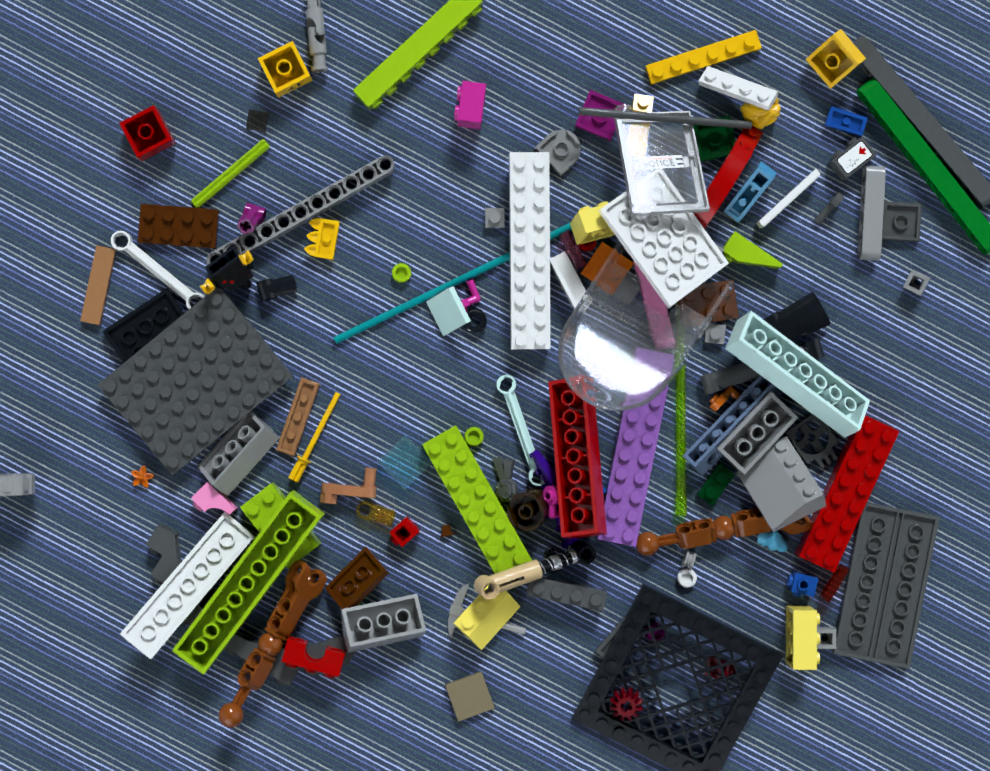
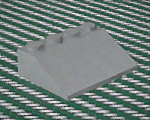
[737,436,826,532]

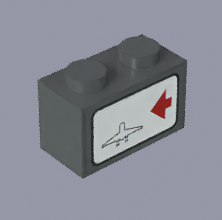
[828,137,877,181]

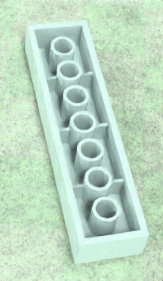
[725,311,870,438]

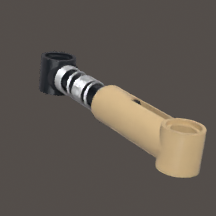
[474,541,596,600]

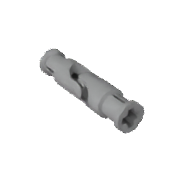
[306,0,328,73]

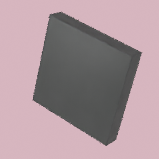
[882,201,922,243]

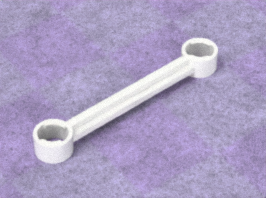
[111,231,205,309]

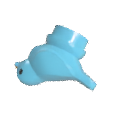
[757,530,788,552]

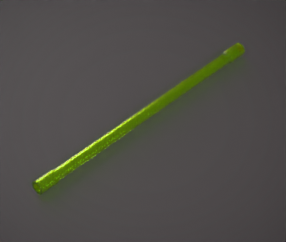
[675,302,687,516]

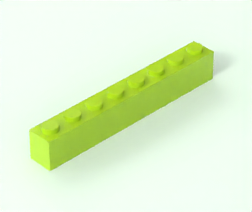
[353,0,483,110]

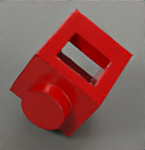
[389,516,420,547]

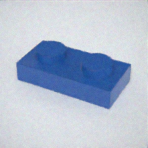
[824,106,868,137]

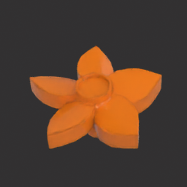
[131,465,154,488]

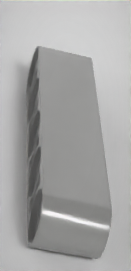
[858,165,886,261]

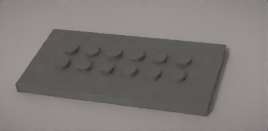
[832,502,940,669]

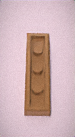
[80,245,117,325]
[276,377,320,457]

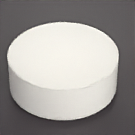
[677,568,697,588]

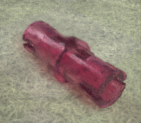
[559,230,587,270]

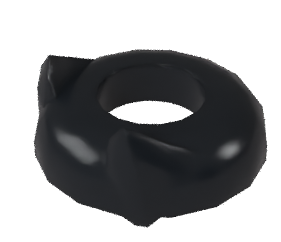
[463,308,487,333]

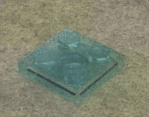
[378,435,432,489]

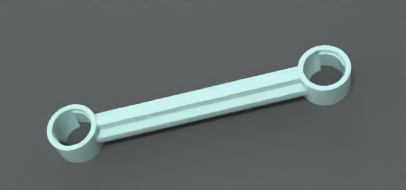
[496,375,545,486]

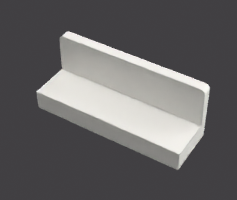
[550,252,592,312]

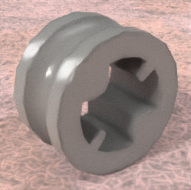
[681,550,696,570]

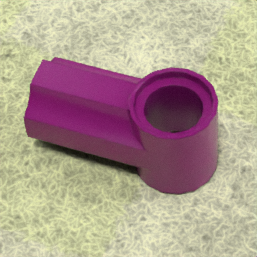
[237,202,266,234]

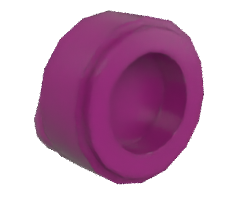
[644,621,665,642]

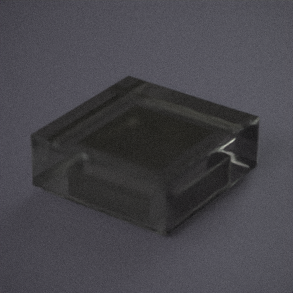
[246,109,269,133]

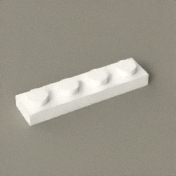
[699,66,778,111]

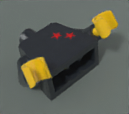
[200,245,254,295]

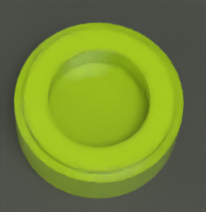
[392,263,411,283]
[464,427,484,446]

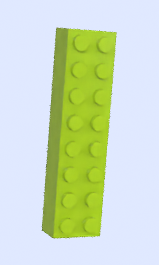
[422,425,532,573]

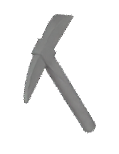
[448,584,526,639]

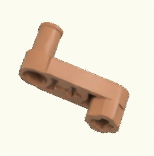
[320,467,377,504]

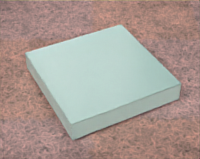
[426,286,471,336]

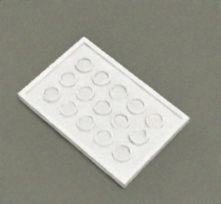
[598,169,729,308]

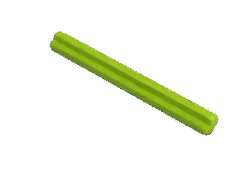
[191,139,270,208]

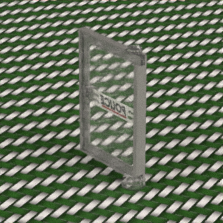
[614,104,710,220]

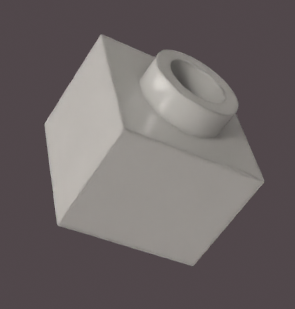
[903,269,931,296]
[817,627,836,649]

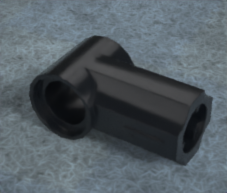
[256,275,297,302]

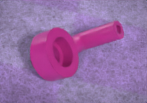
[461,279,481,311]
[543,485,560,519]

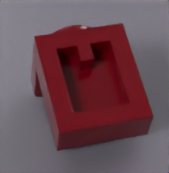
[705,656,736,681]

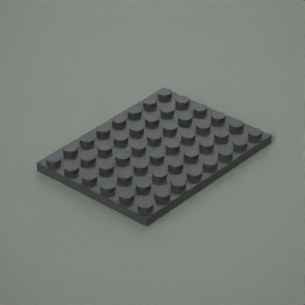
[98,288,294,475]

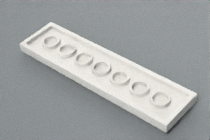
[120,512,255,659]

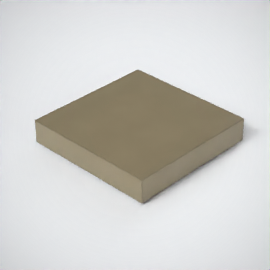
[445,671,495,722]

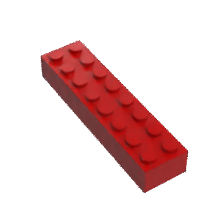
[548,376,607,539]
[795,415,900,573]

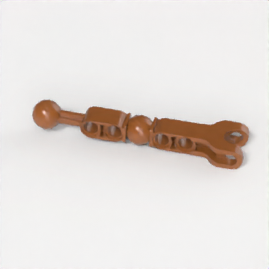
[636,507,811,556]
[218,560,327,728]

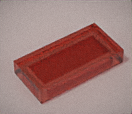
[820,564,850,602]

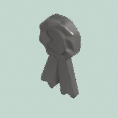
[492,456,518,502]

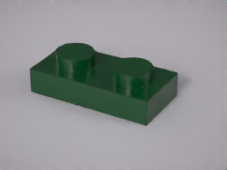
[696,463,735,506]

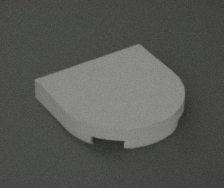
[534,130,581,177]

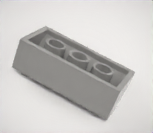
[717,391,798,475]
[197,411,280,496]
[341,594,426,653]

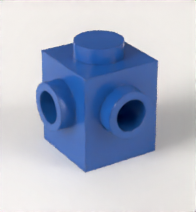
[786,571,819,598]

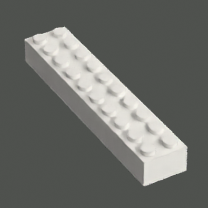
[509,152,551,350]

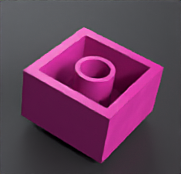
[454,81,486,130]

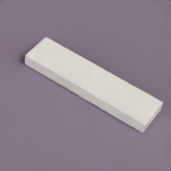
[755,169,820,228]

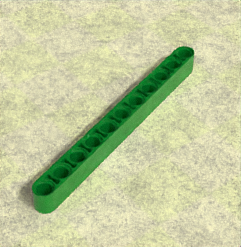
[856,78,990,255]

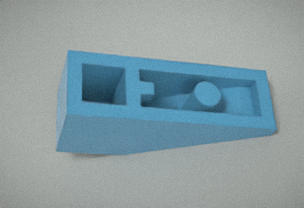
[723,161,777,223]

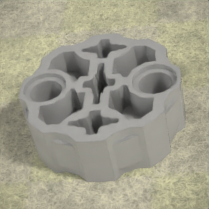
[0,473,35,496]

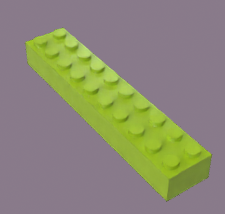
[172,490,325,675]

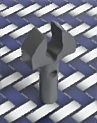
[815,192,844,224]

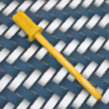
[288,392,341,483]

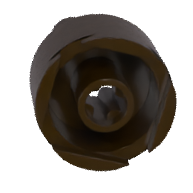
[507,488,550,532]

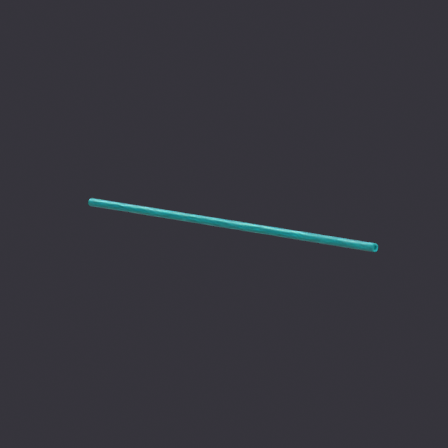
[333,222,572,344]

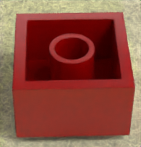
[119,105,177,161]

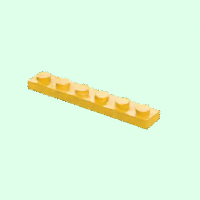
[645,30,762,85]

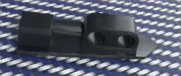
[763,292,831,341]

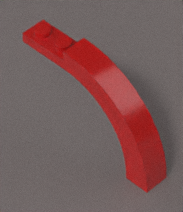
[692,126,763,229]

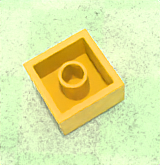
[805,29,866,89]
[258,41,313,98]

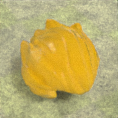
[740,98,781,130]

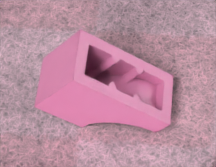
[191,481,238,515]

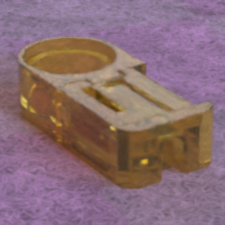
[356,501,396,527]

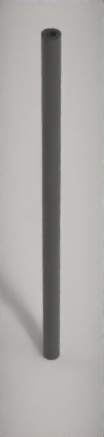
[578,107,752,129]

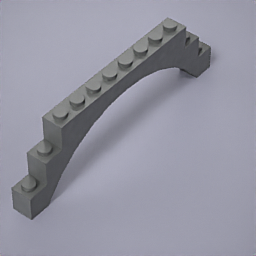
[146,523,356,686]

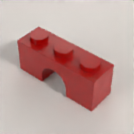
[281,636,346,678]

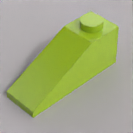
[722,231,783,269]

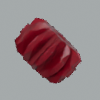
[610,687,643,721]

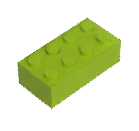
[240,482,321,569]

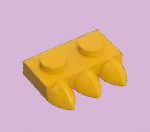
[304,218,340,260]

